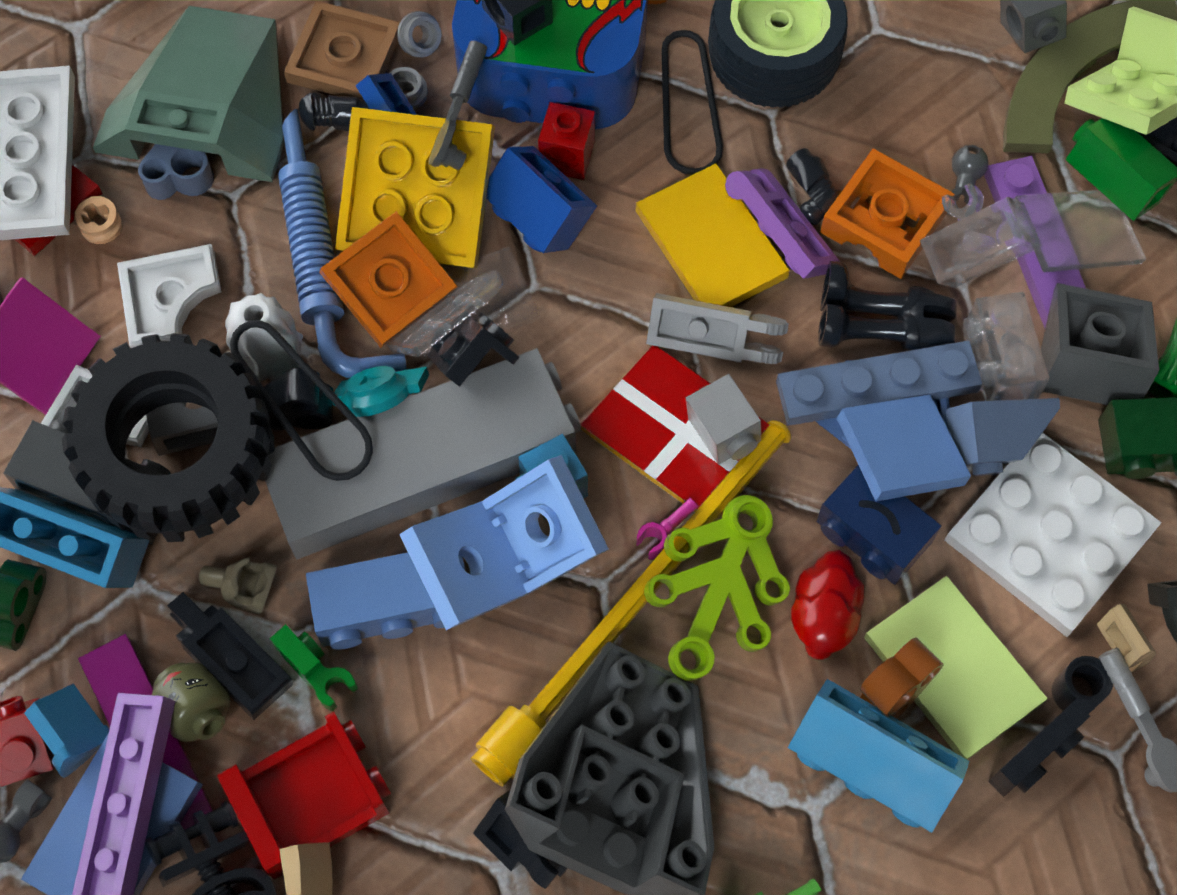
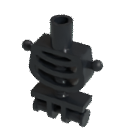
[145,800,286,895]

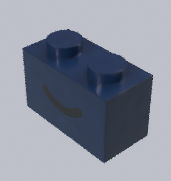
[816,465,942,585]

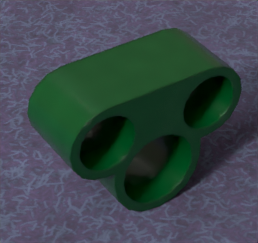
[0,559,46,651]

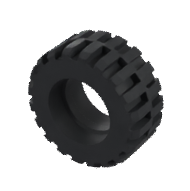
[62,333,274,542]

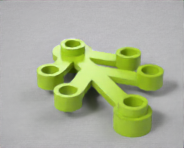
[644,495,790,681]

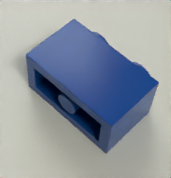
[486,146,597,253]

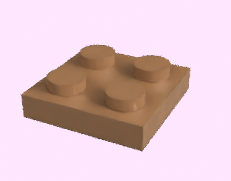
[284,0,400,100]

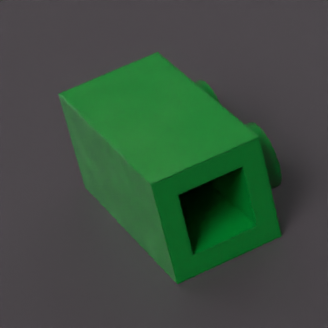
[1065,118,1177,221]

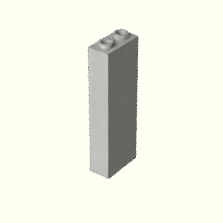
[265,348,581,560]

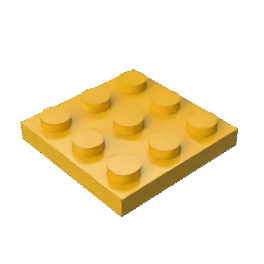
[335,107,495,269]

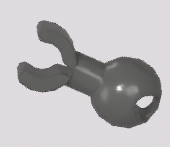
[947,145,988,219]
[0,779,52,863]

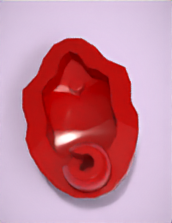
[791,550,865,660]

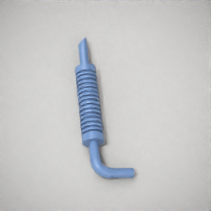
[278,109,406,378]

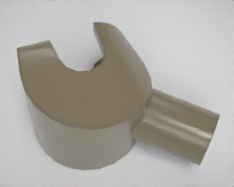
[199,557,277,614]

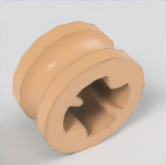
[74,196,122,244]

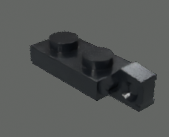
[167,592,293,720]

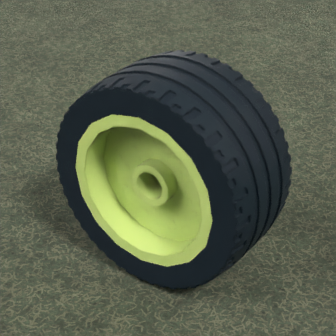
[708,0,848,108]

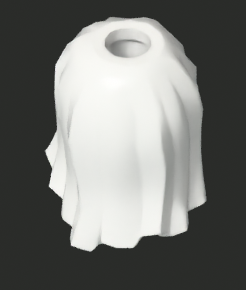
[225,293,303,382]

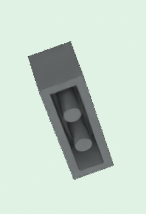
[3,420,171,545]

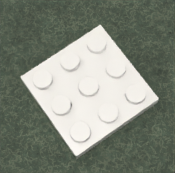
[944,432,1162,637]

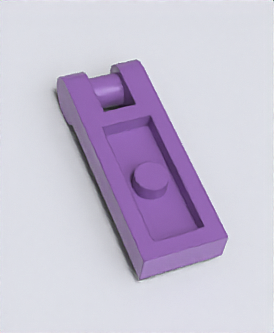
[725,168,840,279]

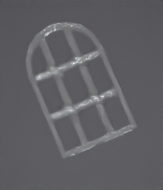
[387,270,504,357]

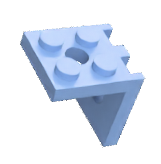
[399,455,609,630]

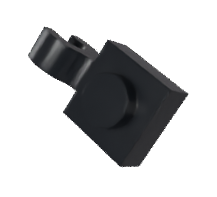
[473,790,568,889]

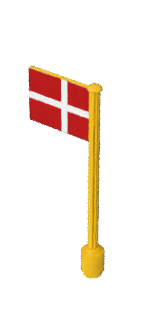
[471,345,791,787]

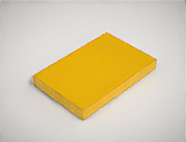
[635,164,790,307]

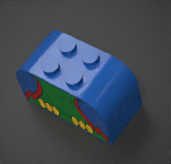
[452,0,648,129]

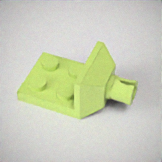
[1064,6,1177,135]

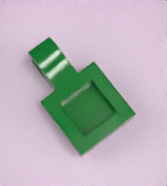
[269,624,358,711]

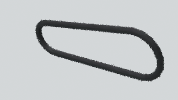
[661,30,723,175]
[230,320,373,481]

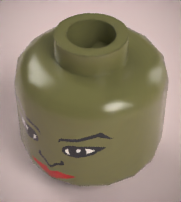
[152,663,231,742]

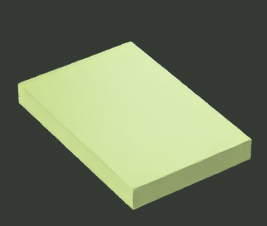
[864,576,1048,760]

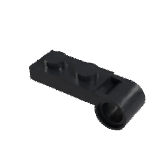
[988,656,1113,797]

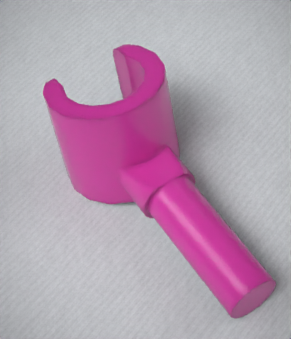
[636,498,699,560]

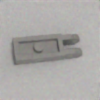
[646,293,789,364]

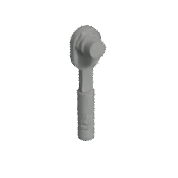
[1099,648,1177,793]

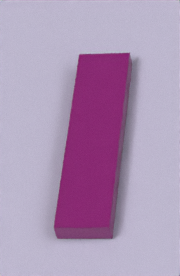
[78,634,214,830]

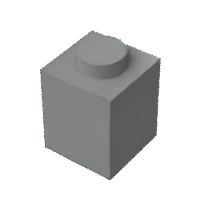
[686,374,761,465]

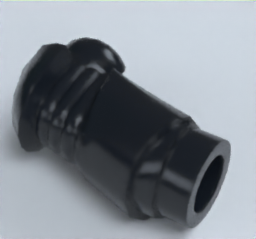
[298,92,370,132]
[786,148,842,225]

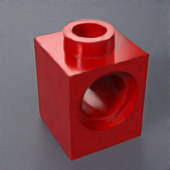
[538,102,595,180]

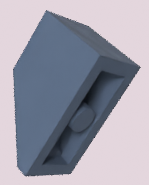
[946,398,1060,476]

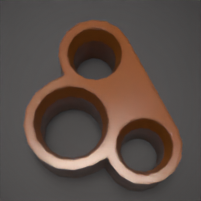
[860,637,944,719]

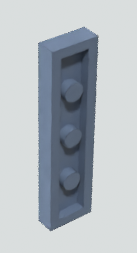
[776,341,983,426]

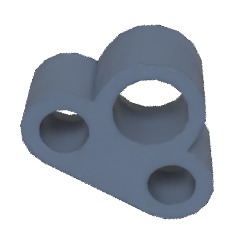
[138,144,214,200]

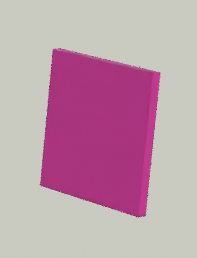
[0,277,101,415]

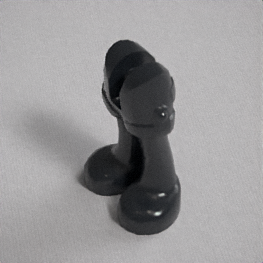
[818,261,957,351]

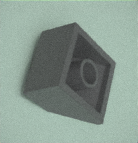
[1039,283,1159,405]

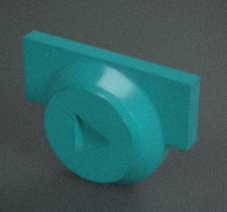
[333,366,429,417]

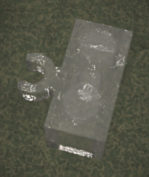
[920,183,1042,288]

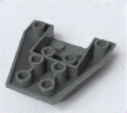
[505,642,714,895]

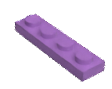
[984,156,1086,328]
[72,693,175,895]

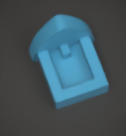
[24,683,109,778]

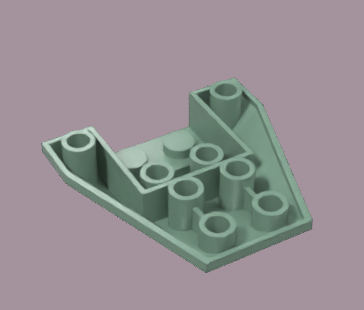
[93,6,285,182]

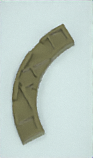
[1003,0,1177,153]

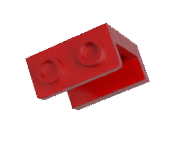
[217,711,391,880]

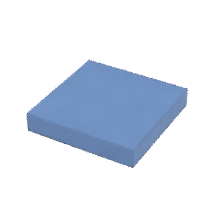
[837,394,971,502]

